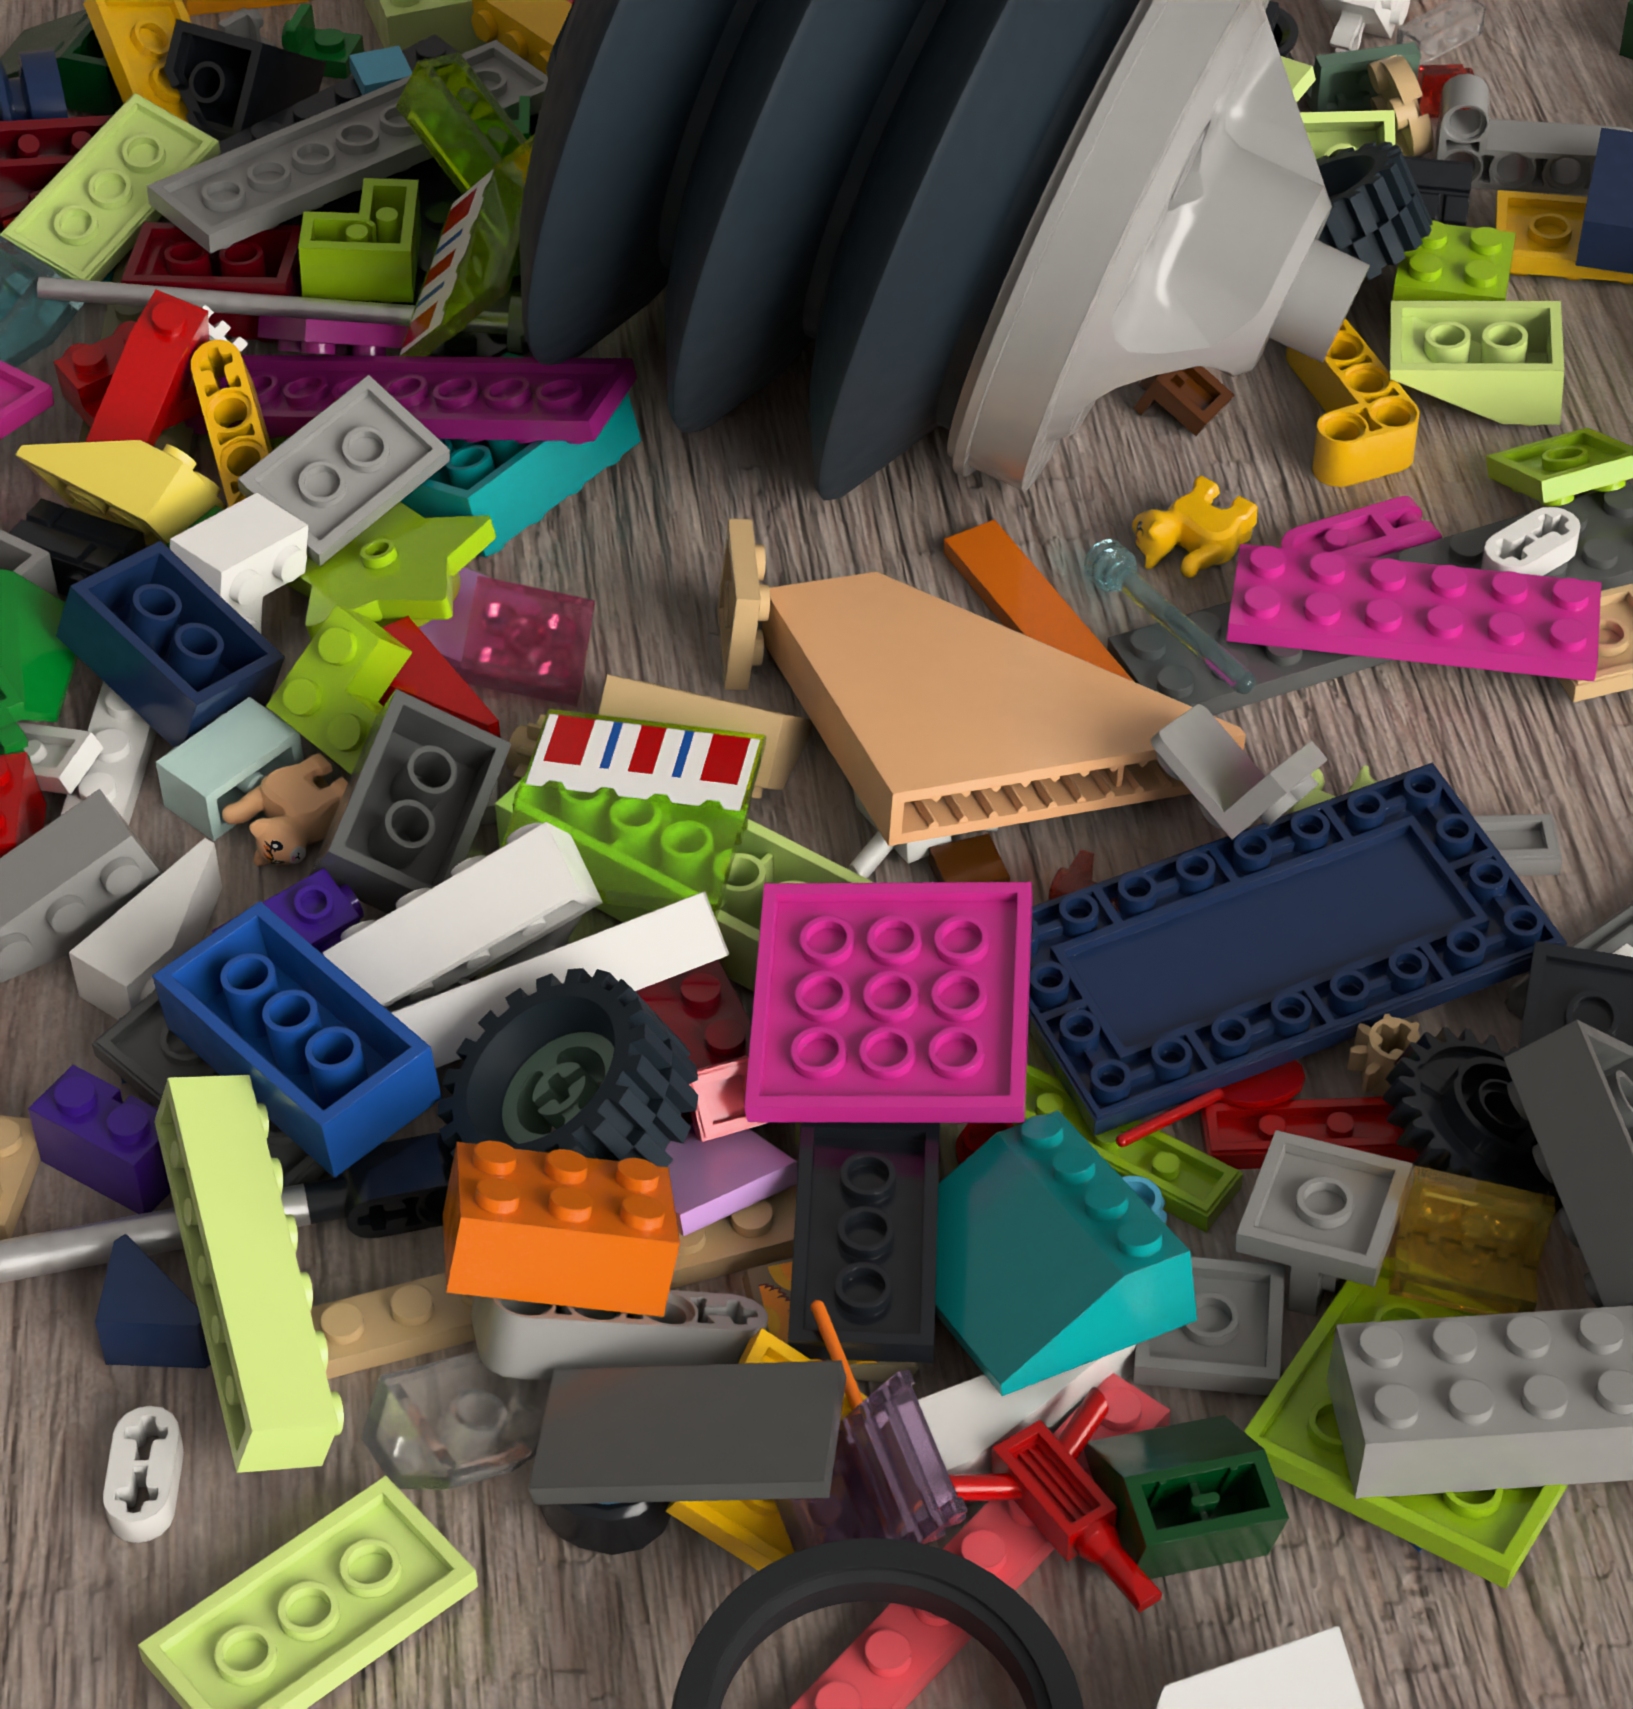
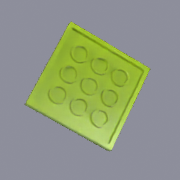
[1244,1256,1568,1589]

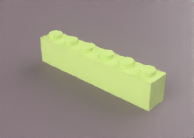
[154,1075,344,1473]

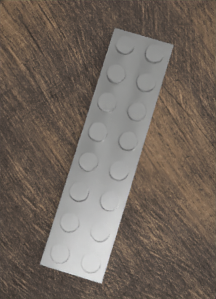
[147,40,548,254]

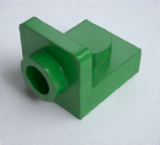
[282,3,364,79]

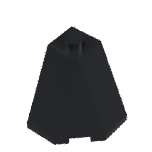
[164,19,327,141]

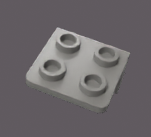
[1151,704,1328,840]

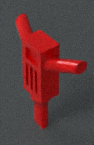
[940,1387,1162,1613]

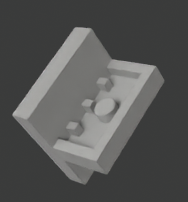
[1236,1130,1413,1317]

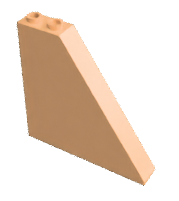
[762,572,1246,846]

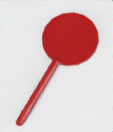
[1115,1060,1305,1148]

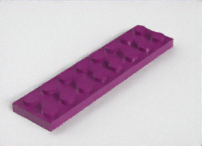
[184,355,637,444]

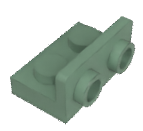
[1303,42,1421,112]

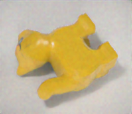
[1132,475,1258,578]

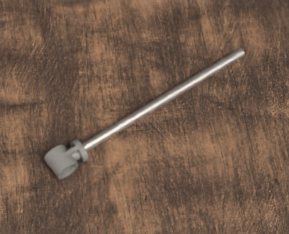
[37,277,592,358]

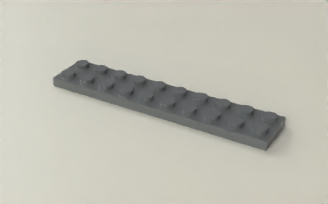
[1107,482,1633,716]

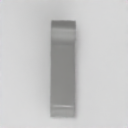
[1436,73,1633,195]
[470,1290,768,1381]

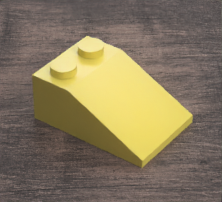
[15,440,228,547]

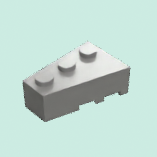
[0,788,164,983]

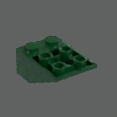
[0,9,123,116]

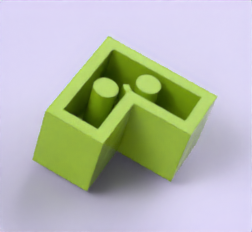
[298,178,421,303]
[266,604,412,775]

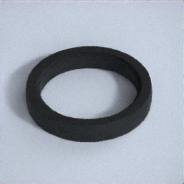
[671,1538,1084,1709]

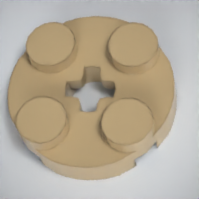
[1367,54,1433,157]

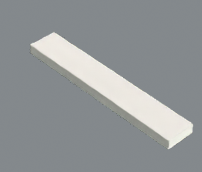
[391,891,729,1068]

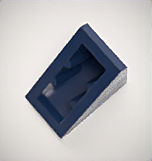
[95,1234,211,1369]

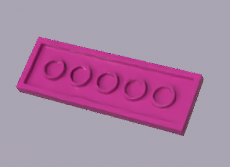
[1227,544,1601,682]

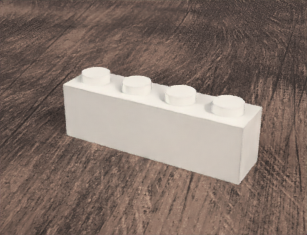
[323,822,603,1012]

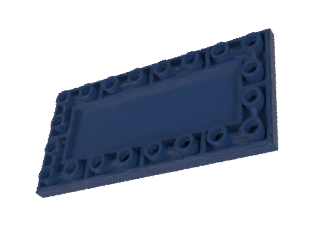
[1028,762,1567,1136]

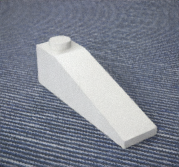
[871,1345,1136,1529]

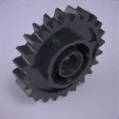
[1383,1027,1563,1225]

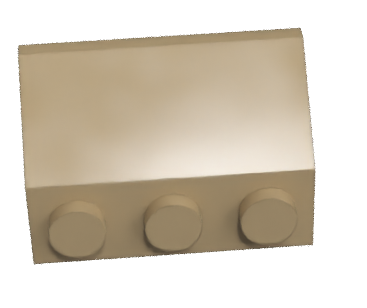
[597,674,813,799]

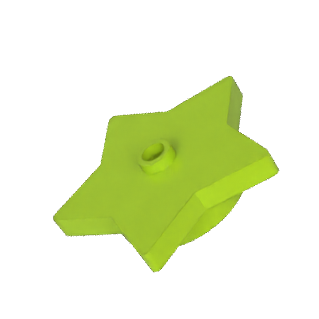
[286,502,497,640]

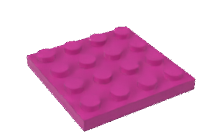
[744,882,1033,1123]

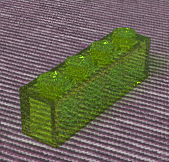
[396,52,532,264]

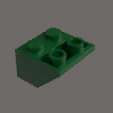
[1084,1415,1289,1579]

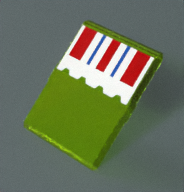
[398,134,535,356]
[501,709,767,918]

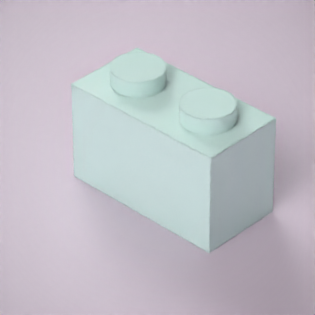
[156,697,304,841]

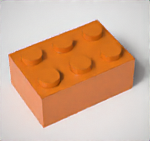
[443,1141,680,1317]

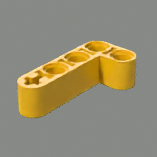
[1286,318,1420,487]
[191,339,273,507]

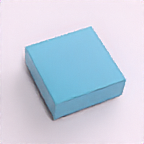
[349,45,413,95]

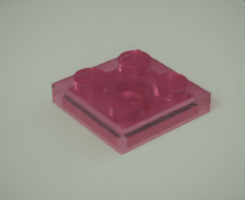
[459,575,595,707]

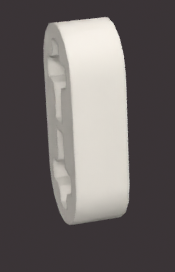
[1481,507,1581,576]
[103,1406,184,1543]

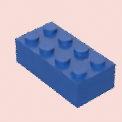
[152,901,442,1178]

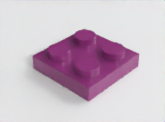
[257,315,408,356]

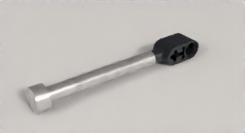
[0,1132,454,1283]

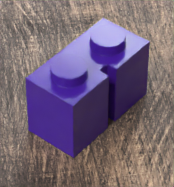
[28,1065,171,1214]

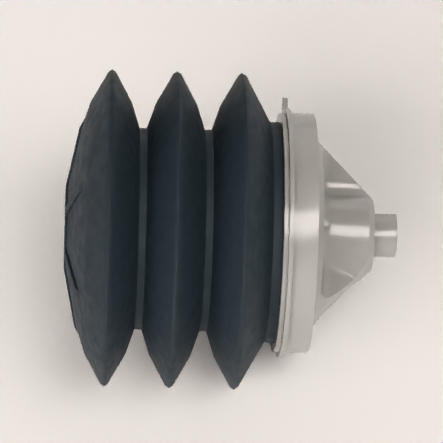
[520,0,1370,501]

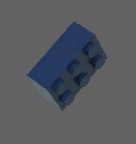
[56,541,285,748]

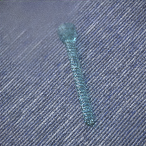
[1084,539,1256,694]

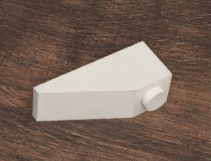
[69,838,222,1021]

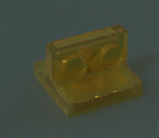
[1388,1165,1555,1315]

